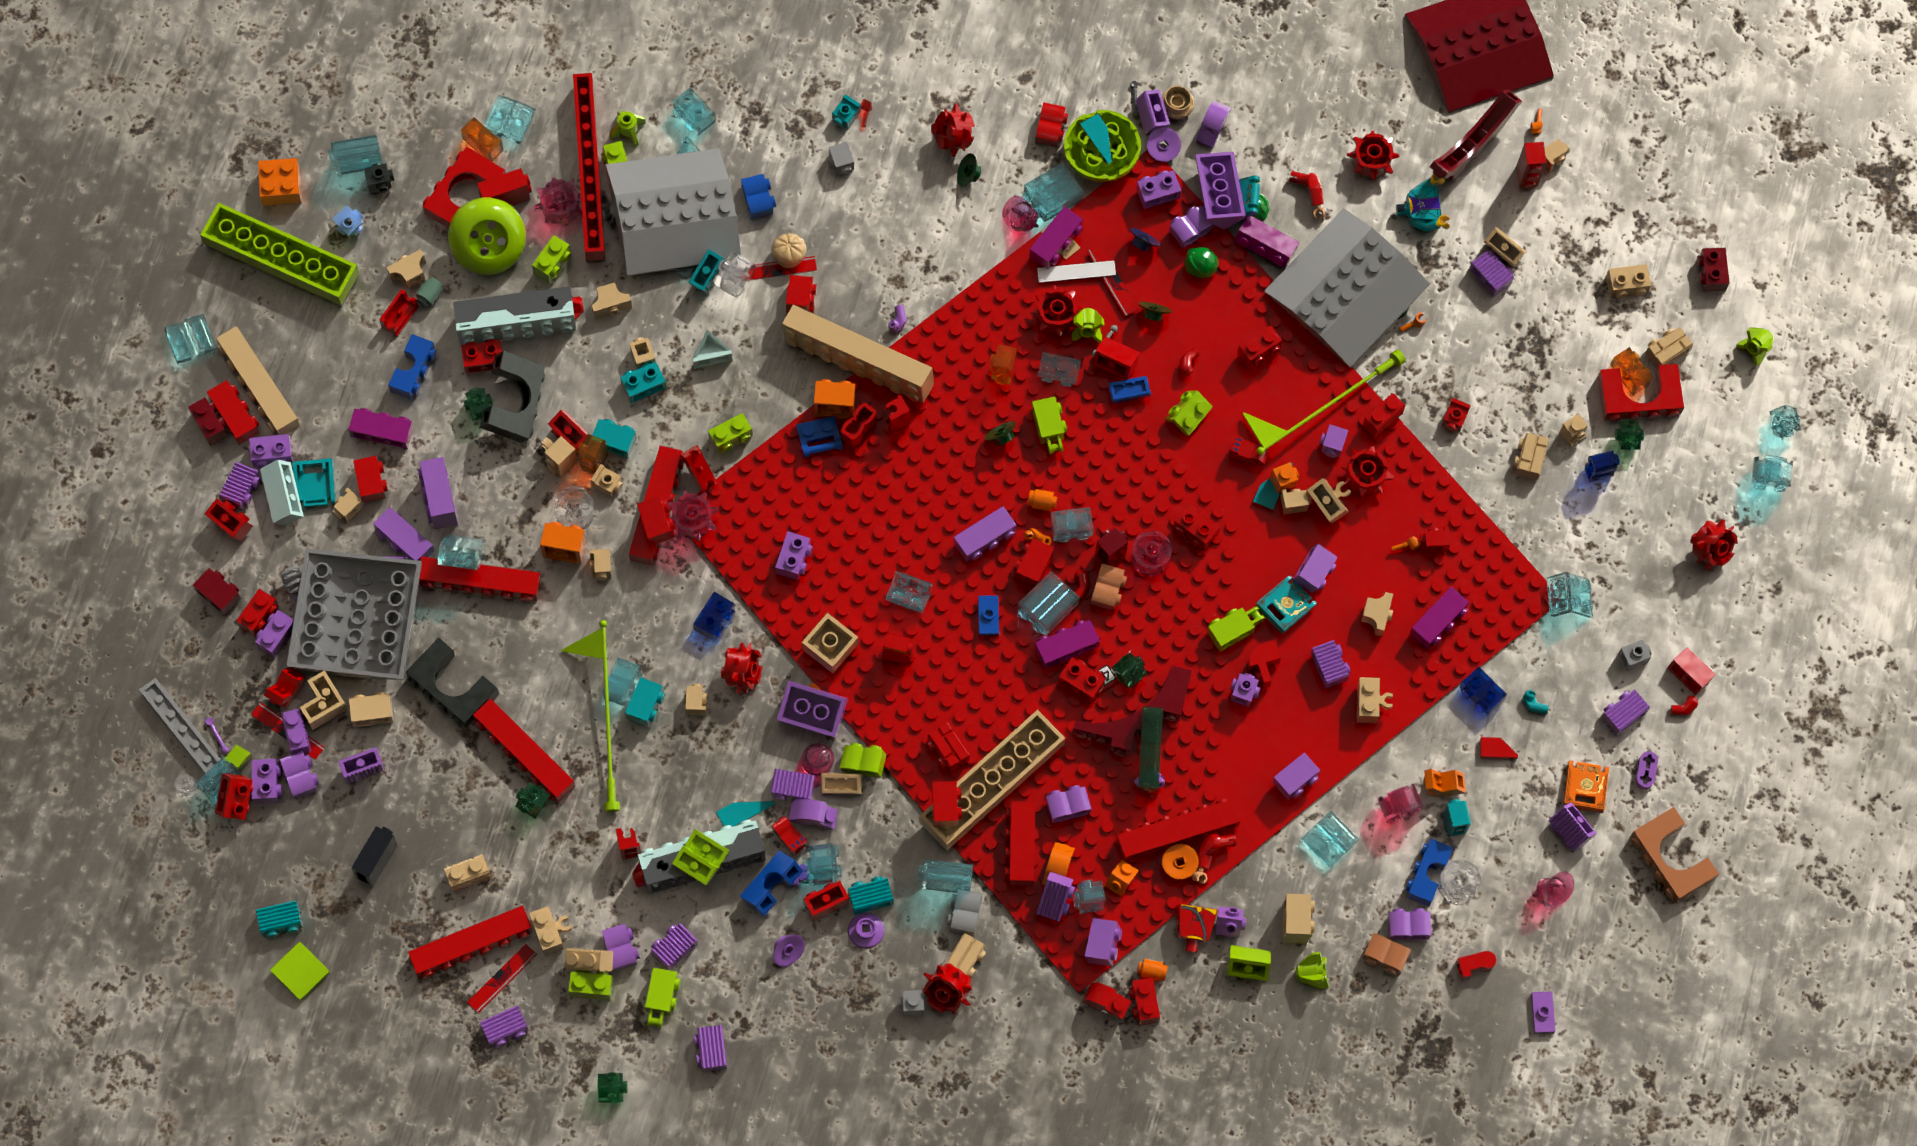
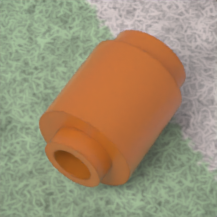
[1028,489,1058,512]
[1137,958,1168,982]

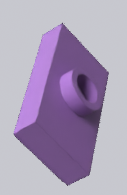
[1531,992,1556,1034]

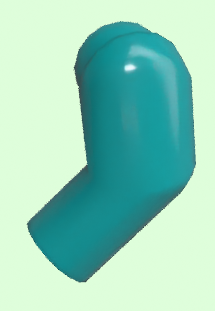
[1523,690,1549,715]

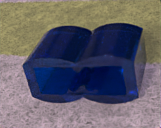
[1585,450,1620,482]

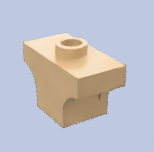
[386,249,426,289]
[592,282,632,319]
[1361,592,1393,636]

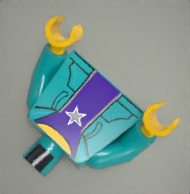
[1396,174,1450,232]

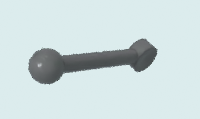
[1130,81,1140,118]

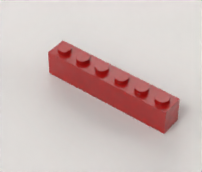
[629,445,685,566]
[419,556,541,602]
[473,698,575,802]
[1116,799,1241,862]
[408,905,533,979]

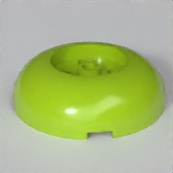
[1064,110,1141,183]
[448,197,526,275]

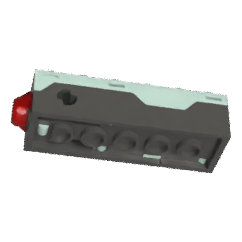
[453,286,584,345]
[632,820,766,895]

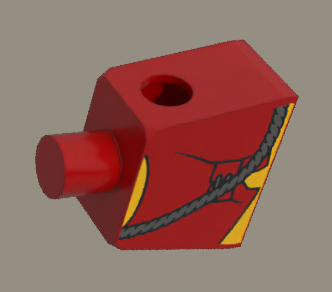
[1176,904,1218,953]

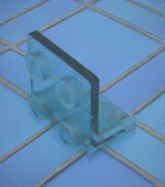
[1547,572,1593,618]

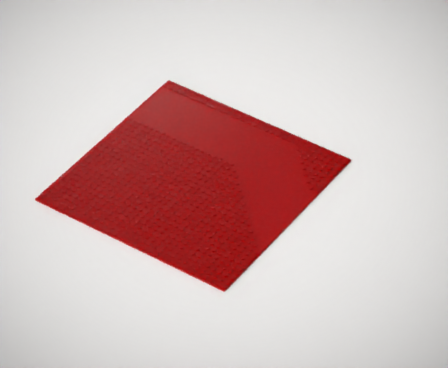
[672,150,1562,993]

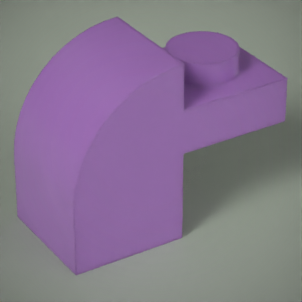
[1196,101,1232,147]
[789,799,838,830]

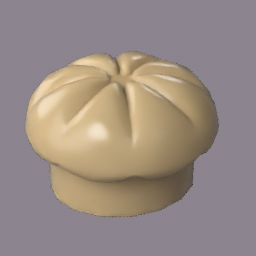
[1161,86,1194,120]
[772,233,807,268]

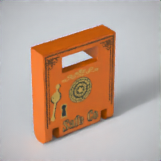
[1563,760,1609,813]

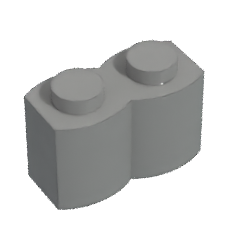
[947,889,982,936]

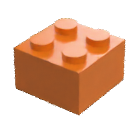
[258,158,302,206]
[814,379,855,419]
[540,522,587,565]

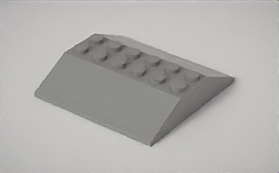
[605,148,741,276]
[1264,208,1430,368]
[287,549,422,680]

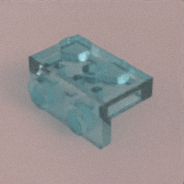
[1037,352,1081,387]
[885,571,933,613]
[195,757,242,807]

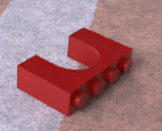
[423,147,506,229]
[1597,364,1684,422]

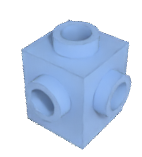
[332,206,364,236]

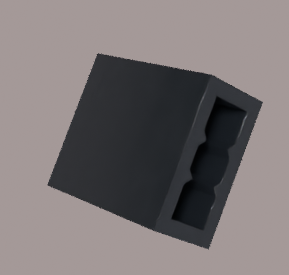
[351,826,398,887]

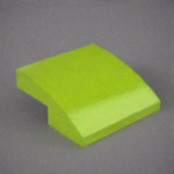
[672,829,730,885]
[270,941,329,1000]

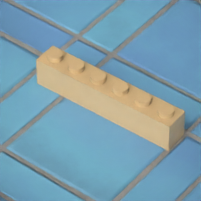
[216,326,300,435]

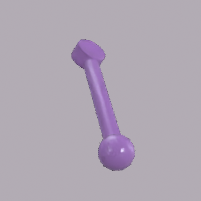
[205,718,229,754]

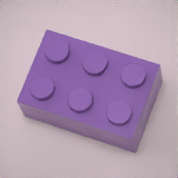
[417,457,458,529]
[777,681,848,737]

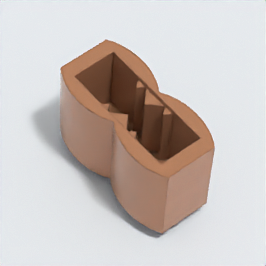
[1090,564,1127,610]
[1363,933,1411,976]

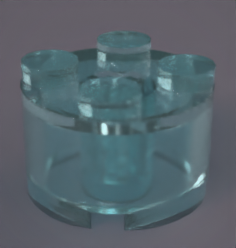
[1751,456,1793,492]
[806,843,841,886]

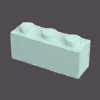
[260,460,304,526]

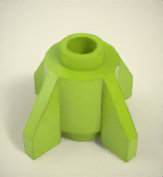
[610,110,646,146]
[1072,308,1104,343]
[1736,327,1774,365]
[1295,952,1329,989]

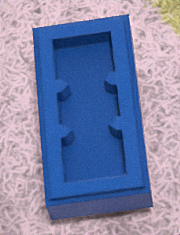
[1108,376,1151,403]
[978,595,999,636]

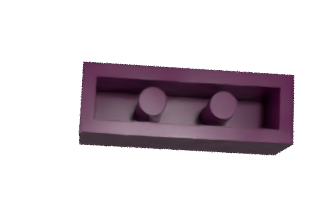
[1029,206,1084,269]
[1235,216,1300,268]
[348,408,414,449]
[1410,587,1469,649]
[1035,620,1100,669]

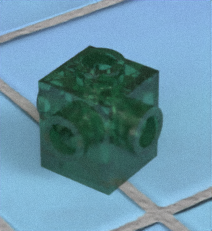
[463,388,493,421]
[1615,420,1644,450]
[1111,653,1147,688]
[515,782,550,819]
[597,1072,628,1103]

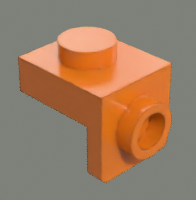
[1105,860,1139,896]

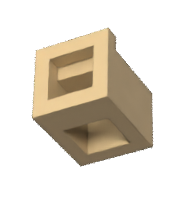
[1545,139,1570,172]
[630,338,656,369]
[1560,413,1588,447]
[591,464,623,498]
[332,487,364,523]
[1280,489,1311,515]
[590,549,612,581]
[685,684,707,716]

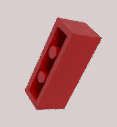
[1516,142,1546,189]
[207,380,259,445]

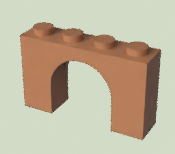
[1631,807,1719,903]

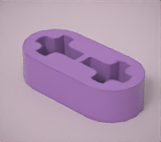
[1635,751,1658,790]

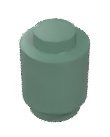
[415,277,443,307]

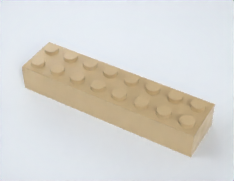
[782,305,934,403]
[919,710,1065,851]

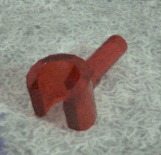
[861,99,872,127]

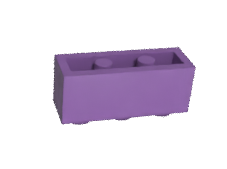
[953,506,1017,562]
[373,507,434,561]

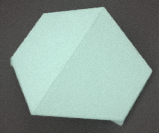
[693,330,733,369]

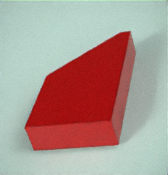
[1480,737,1518,759]

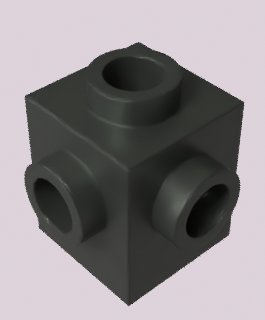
[364,163,394,193]

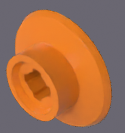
[1162,844,1199,879]

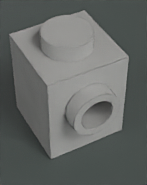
[828,142,854,175]
[1618,640,1652,671]
[899,990,924,1016]

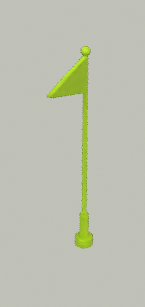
[1243,349,1406,455]
[561,620,620,812]

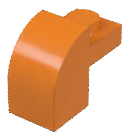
[1423,769,1466,797]
[1042,842,1075,885]

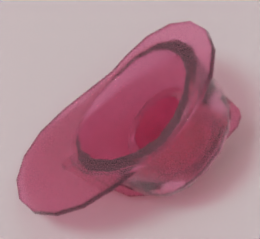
[1002,196,1039,232]
[795,743,834,788]
[1532,871,1574,910]

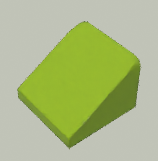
[224,744,252,772]

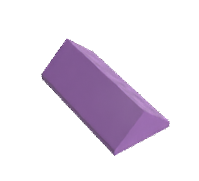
[1195,152,1246,230]

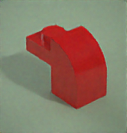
[1248,640,1281,688]
[264,667,306,708]
[1081,982,1132,1020]

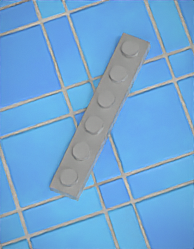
[139,678,228,782]

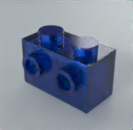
[693,592,736,641]
[1459,666,1507,715]

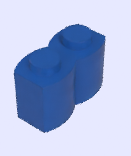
[741,174,776,219]

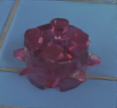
[534,177,586,226]
[668,491,719,541]

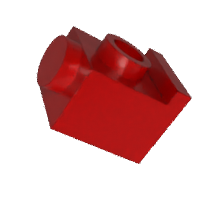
[1442,398,1471,432]
[1420,526,1450,552]

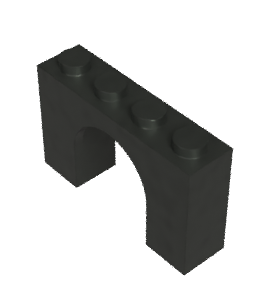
[479,351,545,443]
[406,637,499,728]

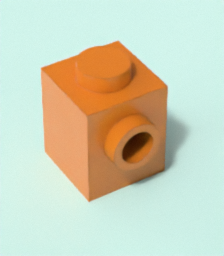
[1269,462,1299,494]

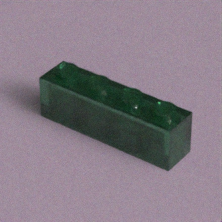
[1138,707,1163,791]

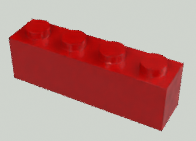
[1005,801,1035,886]

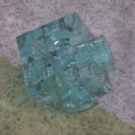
[1769,405,1801,437]

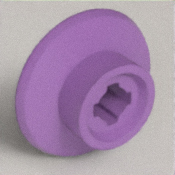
[1147,127,1181,162]
[848,913,884,948]
[773,934,805,967]

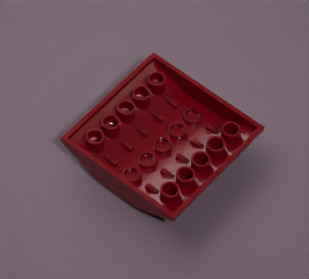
[1405,0,1554,113]

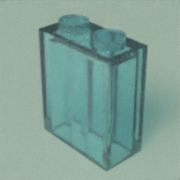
[328,135,383,175]
[1023,162,1084,222]
[437,534,486,570]
[1017,571,1080,636]
[918,859,973,893]

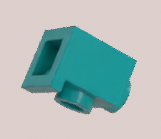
[832,94,861,129]

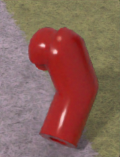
[1180,348,1199,376]
[1073,570,1090,600]
[1670,695,1698,716]

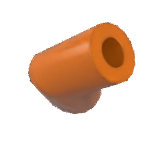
[1024,528,1051,545]

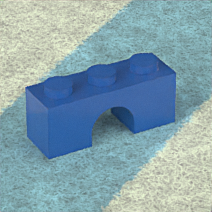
[388,334,436,400]
[1406,839,1453,907]
[740,851,803,916]

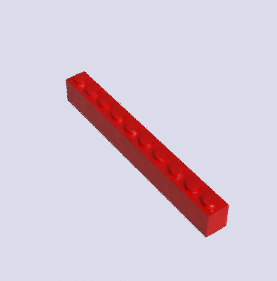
[573,73,605,261]

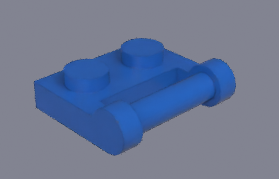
[796,416,843,458]

